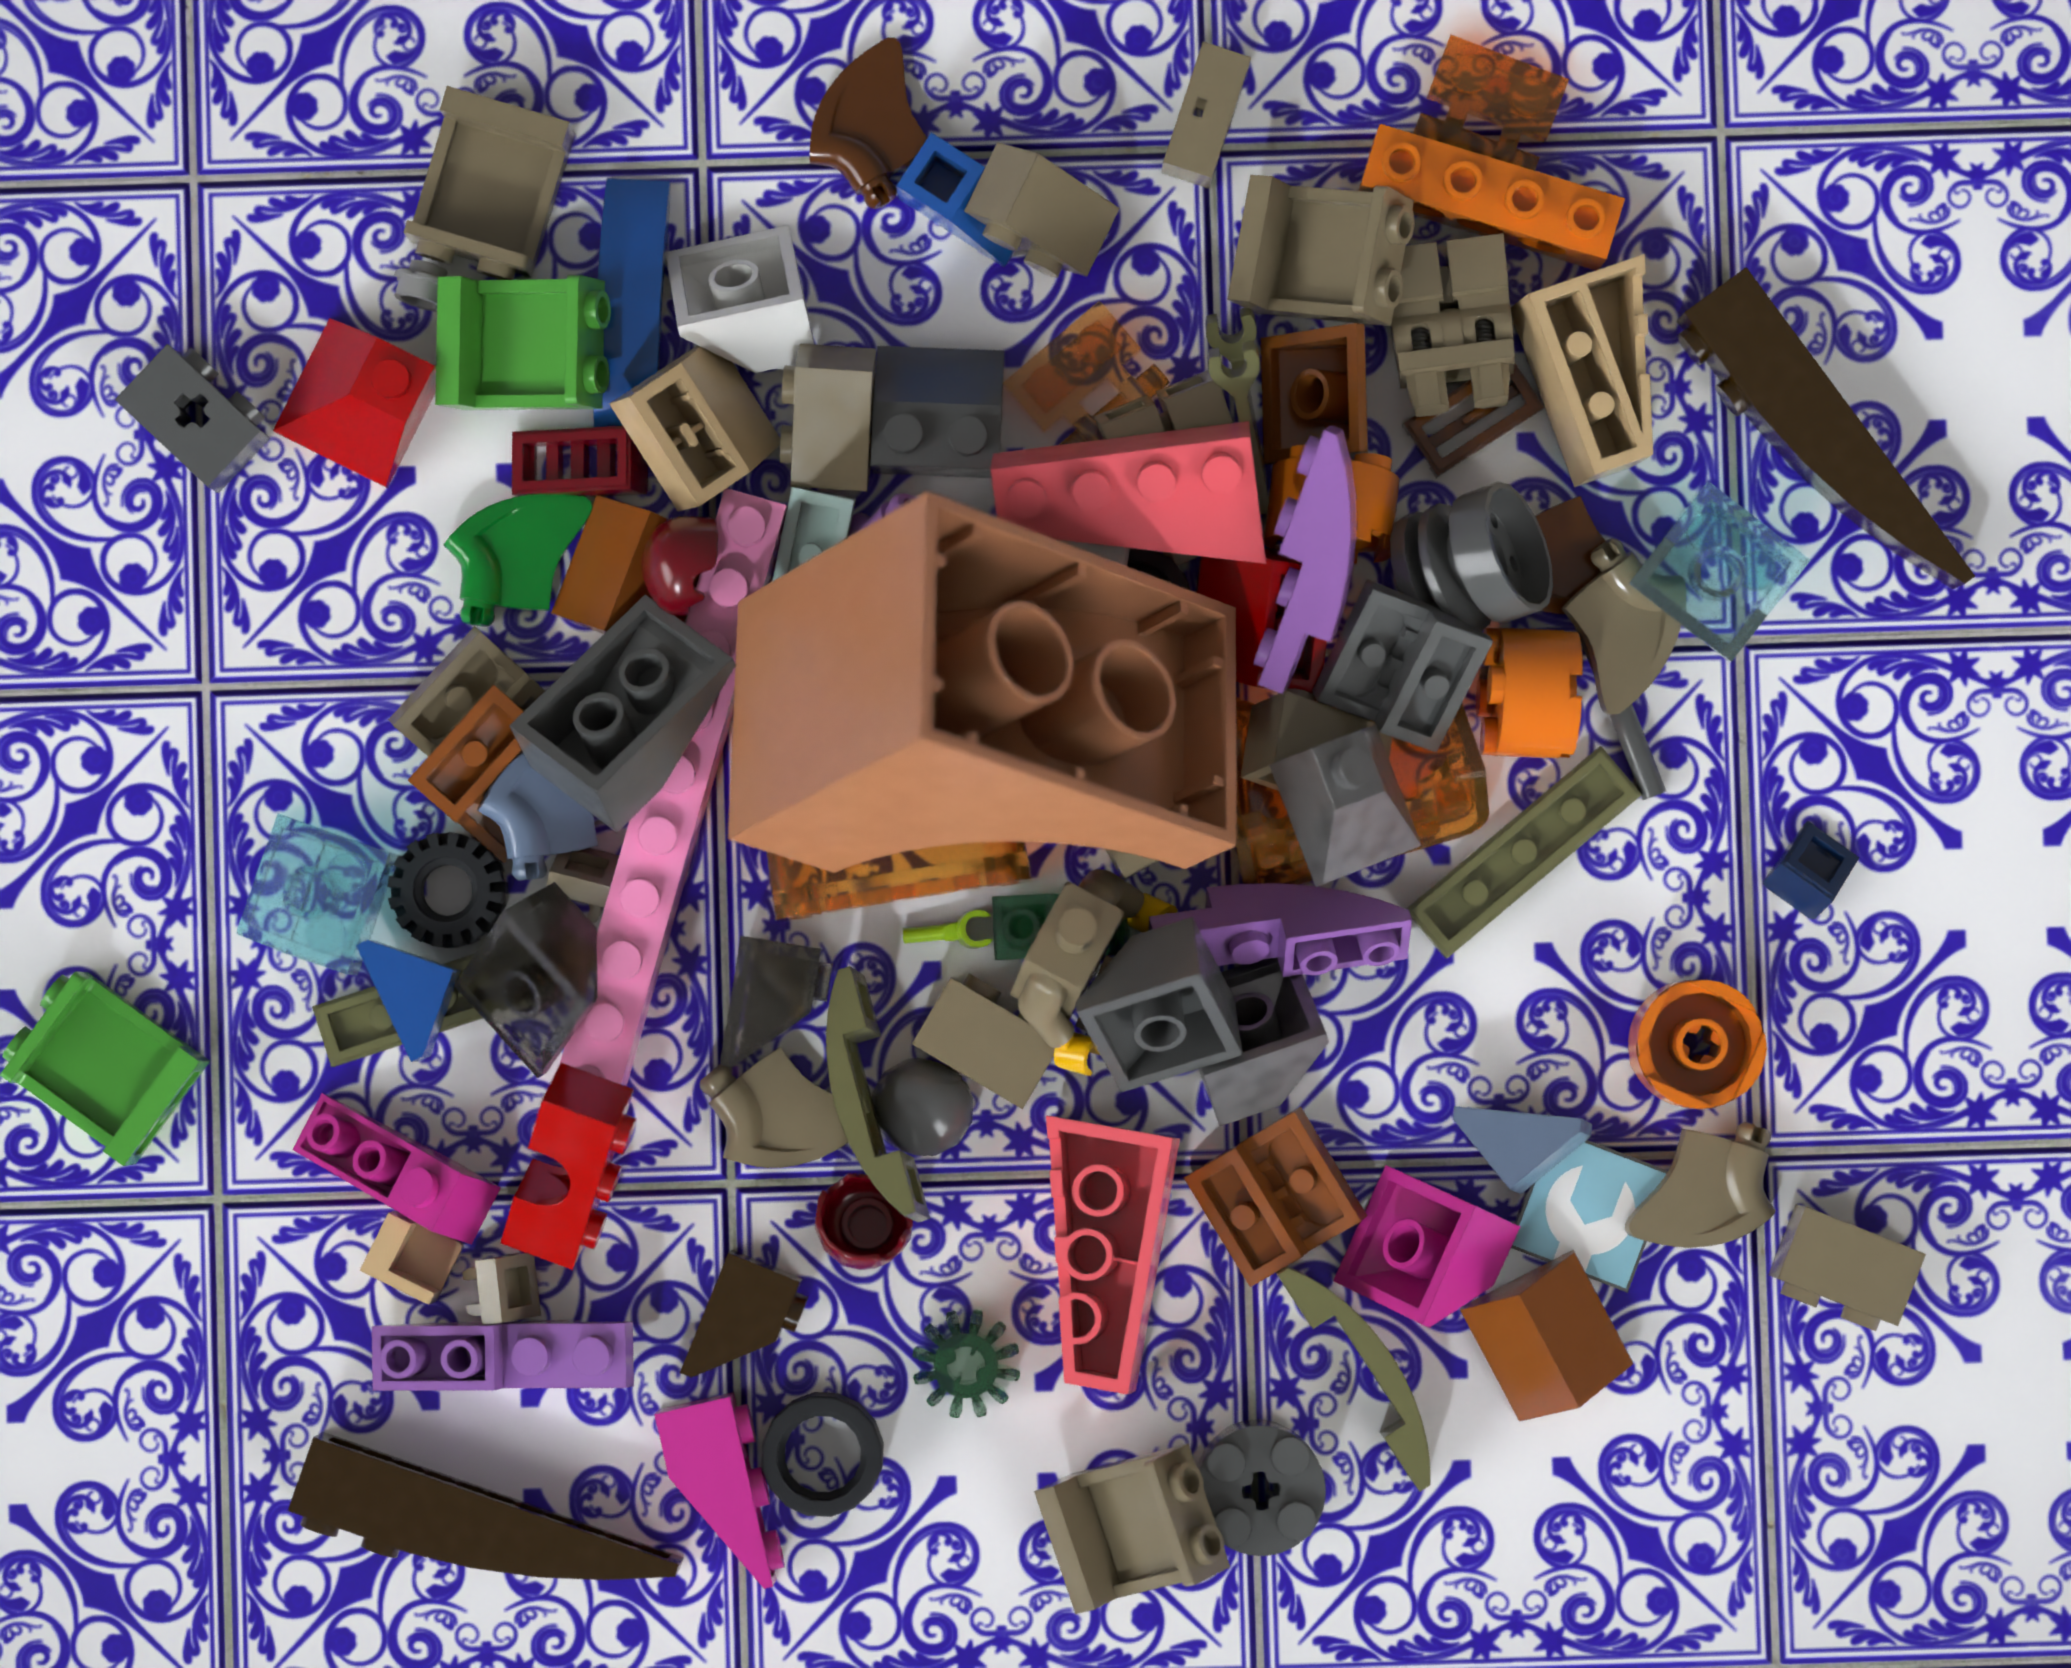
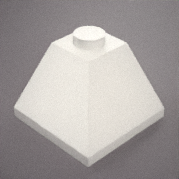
[665,225,815,373]

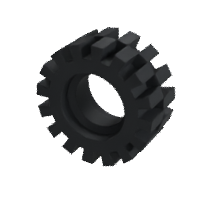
[387,832,508,948]

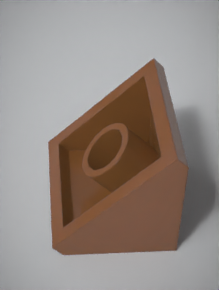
[1261,323,1368,465]
[551,495,700,634]
[1460,1250,1634,1422]

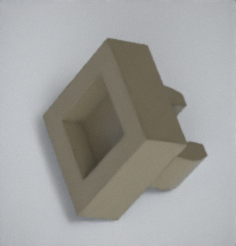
[545,848,619,923]
[462,1253,541,1325]

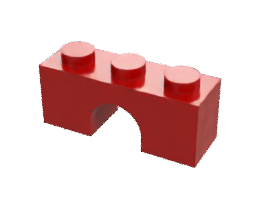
[500,1063,637,1270]

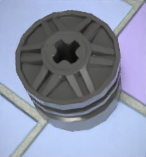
[1390,482,1553,631]

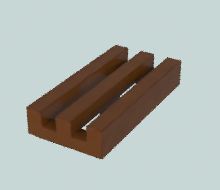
[1402,363,1544,478]

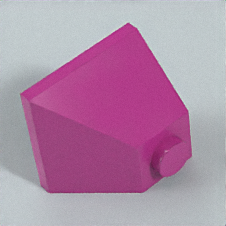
[1333,1165,1520,1328]

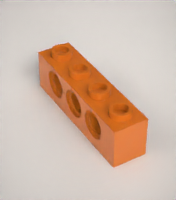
[1358,124,1625,270]

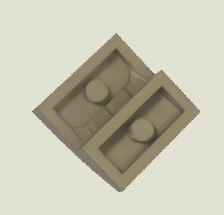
[388,626,545,756]

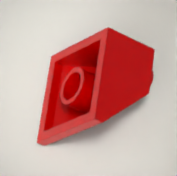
[273,318,436,488]

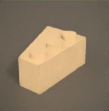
[1511,254,1653,487]

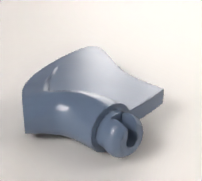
[477,752,598,881]

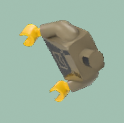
[1010,869,1178,1076]

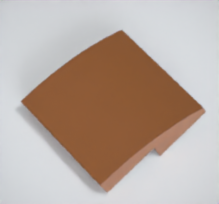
[408,684,524,864]
[1184,1106,1367,1287]

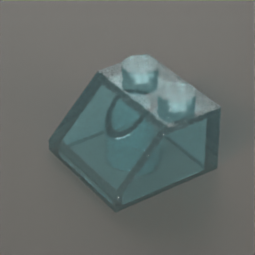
[1628,481,1810,662]
[236,813,400,975]

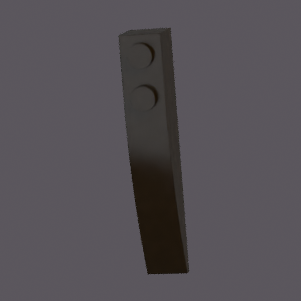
[1676,267,1975,589]
[288,1432,684,1580]

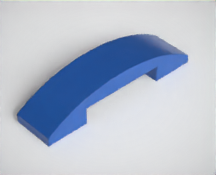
[593,178,671,427]

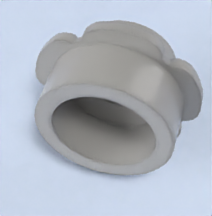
[394,260,448,311]

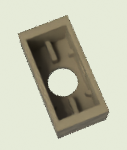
[1161,41,1251,189]

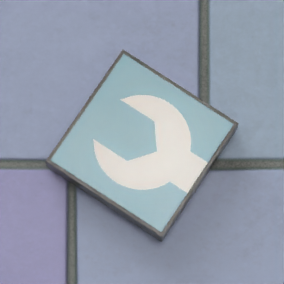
[1511,1140,1668,1293]

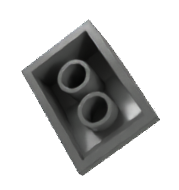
[509,595,735,832]

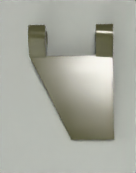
[1205,308,1270,515]

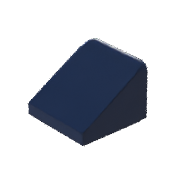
[1763,821,1859,919]

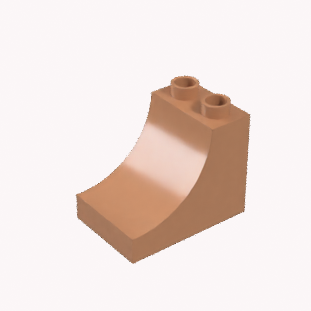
[728,491,1236,873]

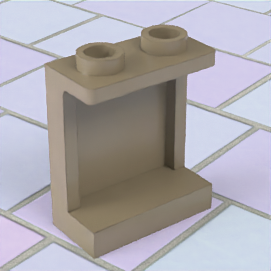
[403,86,575,280]
[1227,175,1415,326]
[1034,1443,1230,1614]

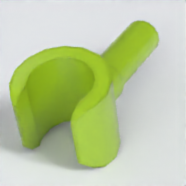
[903,910,993,949]

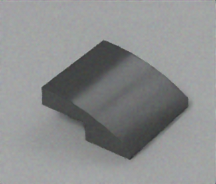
[1312,579,1493,752]

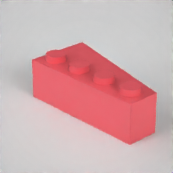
[990,421,1266,564]
[1046,1115,1180,1395]

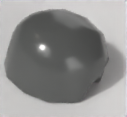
[872,1058,973,1156]

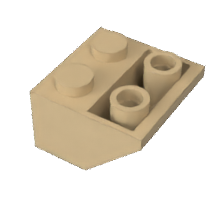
[609,345,780,512]

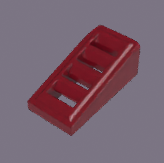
[512,426,648,496]

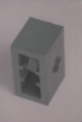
[115,344,271,494]

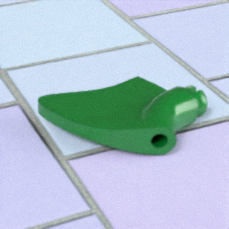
[443,494,592,627]

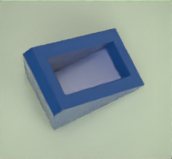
[356,940,461,1062]

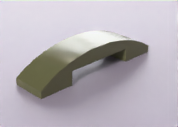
[826,966,930,1222]
[1276,1266,1431,1492]

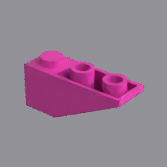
[292,1093,501,1245]
[654,1392,785,1589]

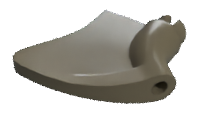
[1561,538,1684,715]
[700,1047,848,1168]
[1625,1122,1776,1248]

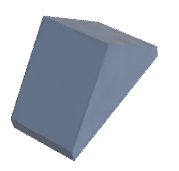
[1453,1106,1592,1194]

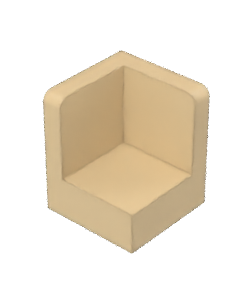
[359,1210,463,1305]

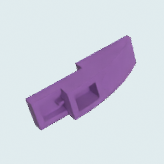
[1254,425,1357,694]
[1148,883,1412,977]
[372,1320,634,1391]

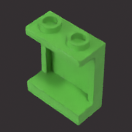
[435,275,611,410]
[0,971,210,1166]

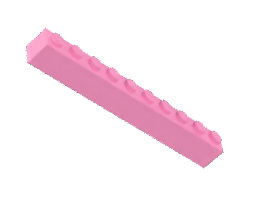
[560,488,787,1086]

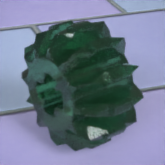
[913,1309,1020,1418]

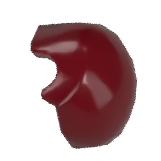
[641,516,718,616]
[815,1173,913,1270]

